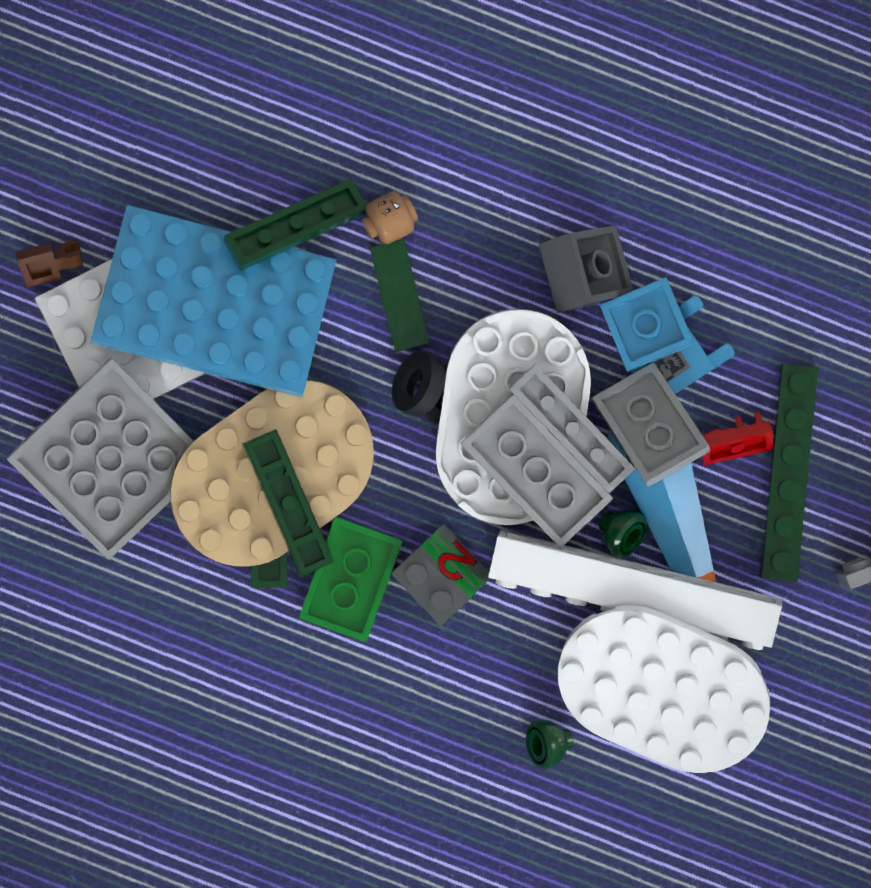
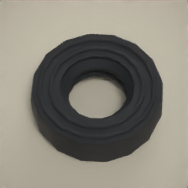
[392,351,445,416]

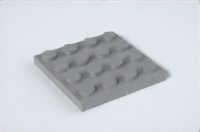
[6,357,194,560]

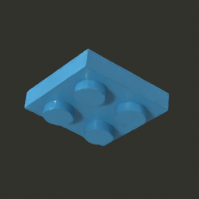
[600,277,695,372]

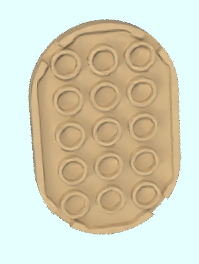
[170,380,374,567]

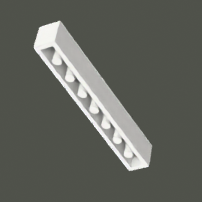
[488,530,782,650]

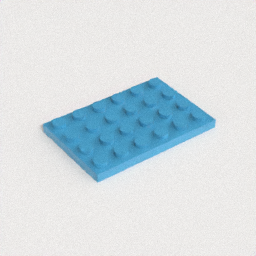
[90,205,337,397]

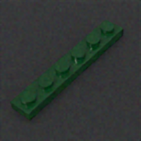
[760,364,818,582]

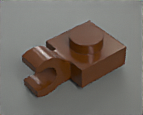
[16,240,83,287]

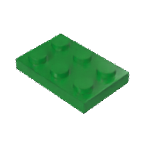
[299,517,403,642]

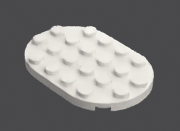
[436,309,591,525]
[558,605,770,773]

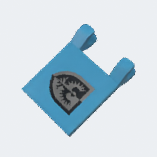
[616,296,735,394]

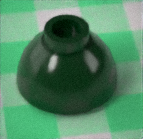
[599,510,647,558]
[526,719,573,770]

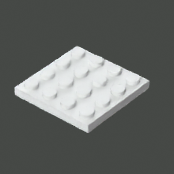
[35,259,206,400]

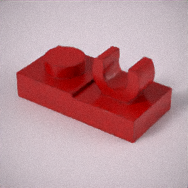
[701,412,773,466]

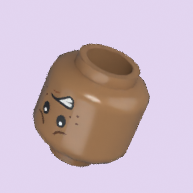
[362,191,418,244]

